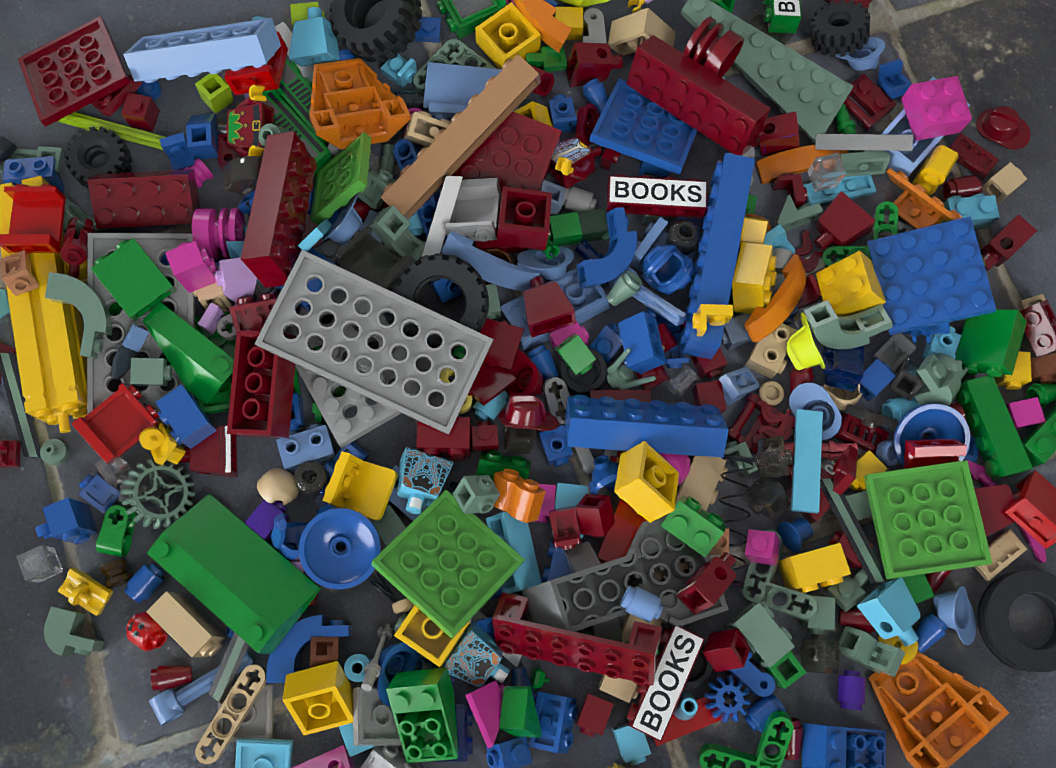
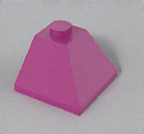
[465,680,505,748]

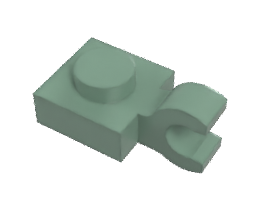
[827,569,871,612]

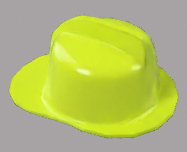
[786,313,825,370]

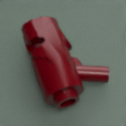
[60,217,95,278]

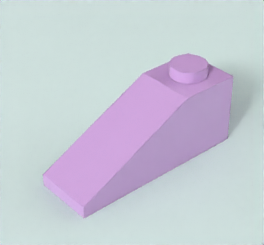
[215,257,257,303]

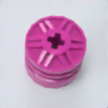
[192,208,247,260]

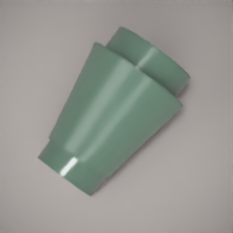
[606,271,642,306]

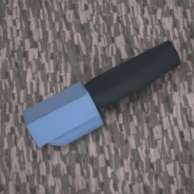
[110,324,149,380]

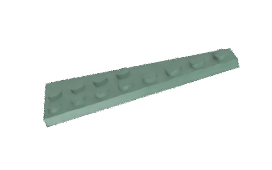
[680,0,853,145]

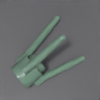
[607,346,665,390]

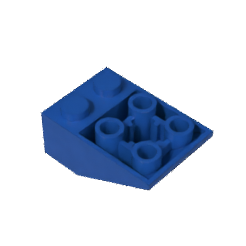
[802,723,886,768]

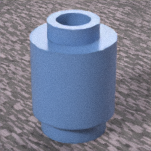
[620,586,663,623]

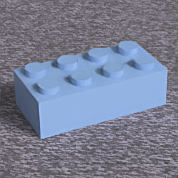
[881,77,970,177]

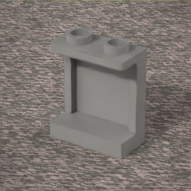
[444,178,502,242]

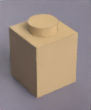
[982,162,1027,205]

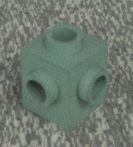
[453,475,501,514]

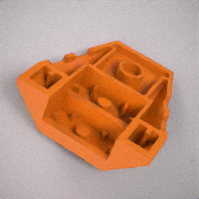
[309,58,411,149]
[868,651,1010,768]

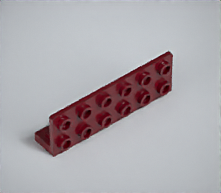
[492,592,662,686]

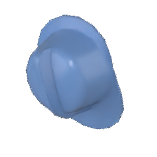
[836,37,885,71]
[321,193,363,249]
[517,246,574,280]
[789,383,842,440]
[933,586,976,645]

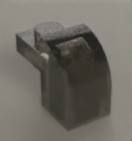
[223,156,263,195]

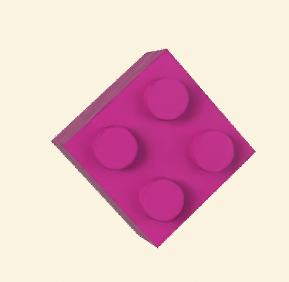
[901,76,972,141]

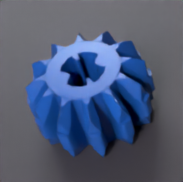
[704,675,751,723]

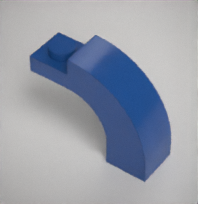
[577,207,637,289]
[266,615,352,683]

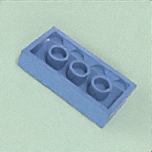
[423,62,518,111]
[500,267,610,353]

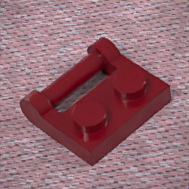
[843,73,897,131]
[727,393,784,459]

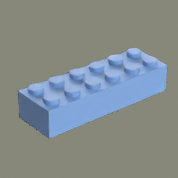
[123,18,281,83]

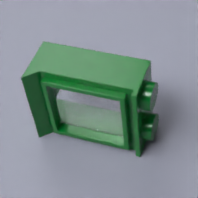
[435,0,507,39]

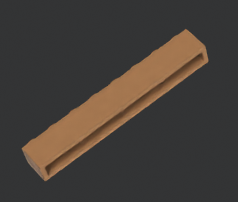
[381,54,541,220]

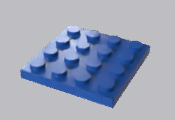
[589,78,697,175]
[867,216,996,335]

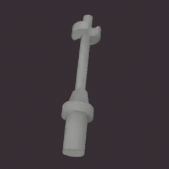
[361,623,394,691]

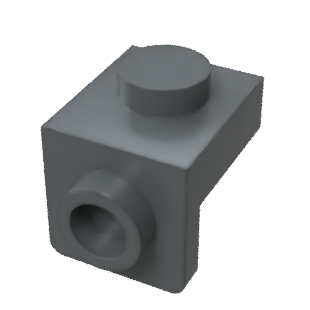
[871,333,917,372]

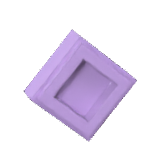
[198,303,225,335]

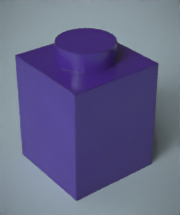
[245,499,290,541]

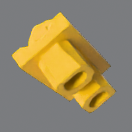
[139,422,185,465]
[58,567,113,616]

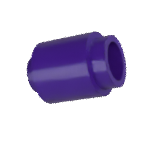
[837,670,866,711]

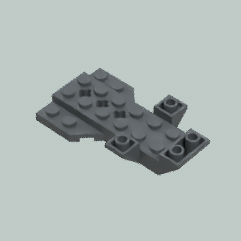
[521,514,729,643]

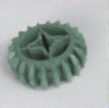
[121,459,195,529]

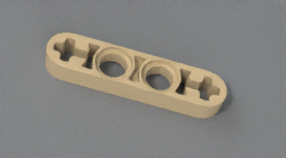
[195,664,267,764]

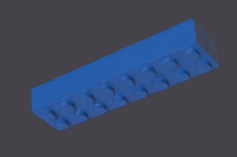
[679,153,755,359]

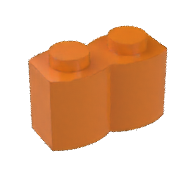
[493,469,546,523]

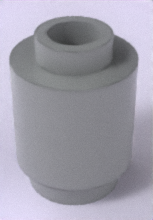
[563,186,597,216]

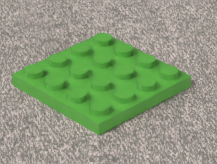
[863,460,993,580]
[371,490,525,639]

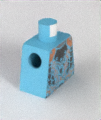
[397,447,453,514]
[442,620,509,687]

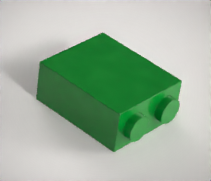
[91,238,177,321]
[955,309,1027,377]

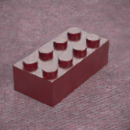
[87,169,201,229]
[227,331,297,439]

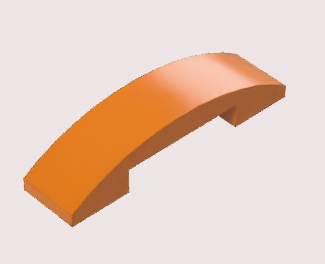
[755,144,848,184]
[744,254,806,343]

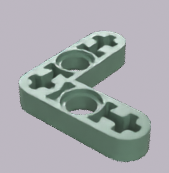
[413,39,496,95]
[742,530,819,621]

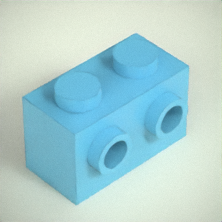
[940,194,1000,230]

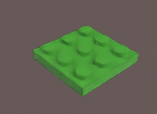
[310,132,371,225]

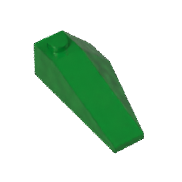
[142,302,234,405]

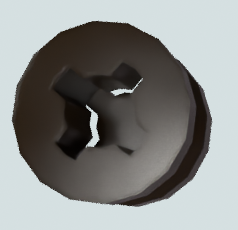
[100,559,132,589]

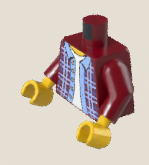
[548,137,602,189]

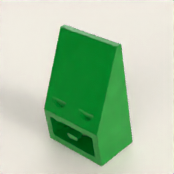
[386,667,459,763]

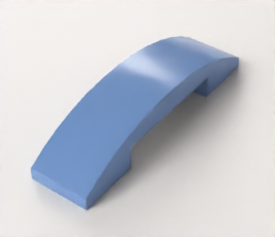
[441,231,541,291]

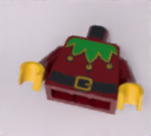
[217,85,274,163]

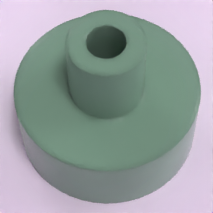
[40,439,70,466]

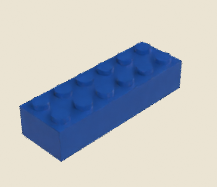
[564,395,729,458]

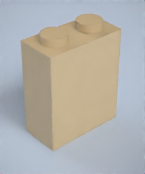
[146,591,226,657]

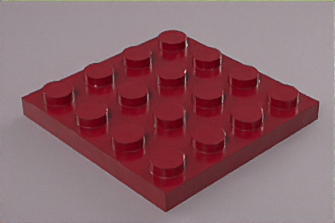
[18,16,131,127]
[440,96,563,193]

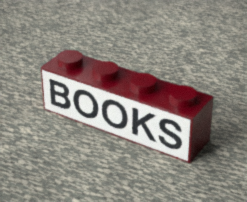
[606,174,707,218]
[626,625,705,742]

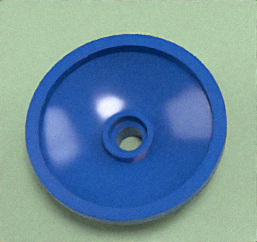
[893,403,970,467]
[299,508,381,589]

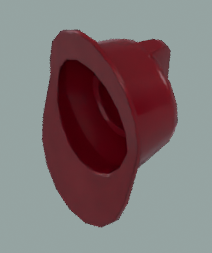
[976,106,1031,150]
[506,349,543,396]
[499,394,559,431]

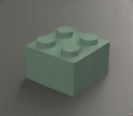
[724,603,795,667]

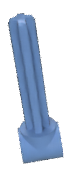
[608,267,686,325]
[149,651,254,726]

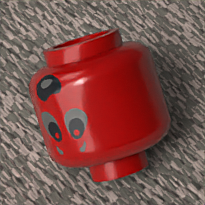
[126,611,168,652]

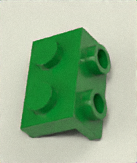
[476,450,532,481]
[661,495,726,558]

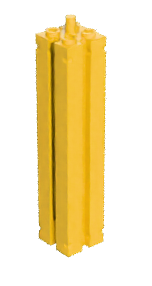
[0,176,87,433]

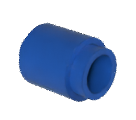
[124,563,165,603]
[744,694,786,733]

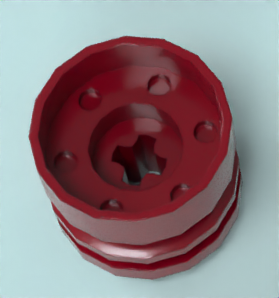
[683,17,744,78]

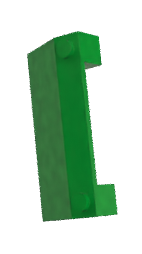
[147,494,322,654]

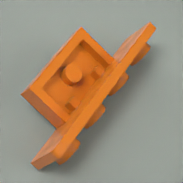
[886,168,963,230]

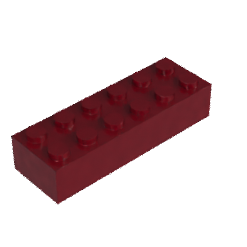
[626,35,771,156]
[240,131,317,288]

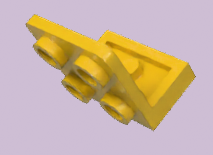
[322,451,398,521]

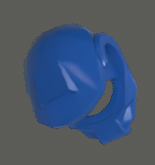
[642,244,695,295]

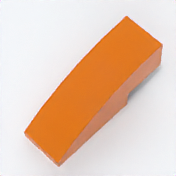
[513,0,572,53]

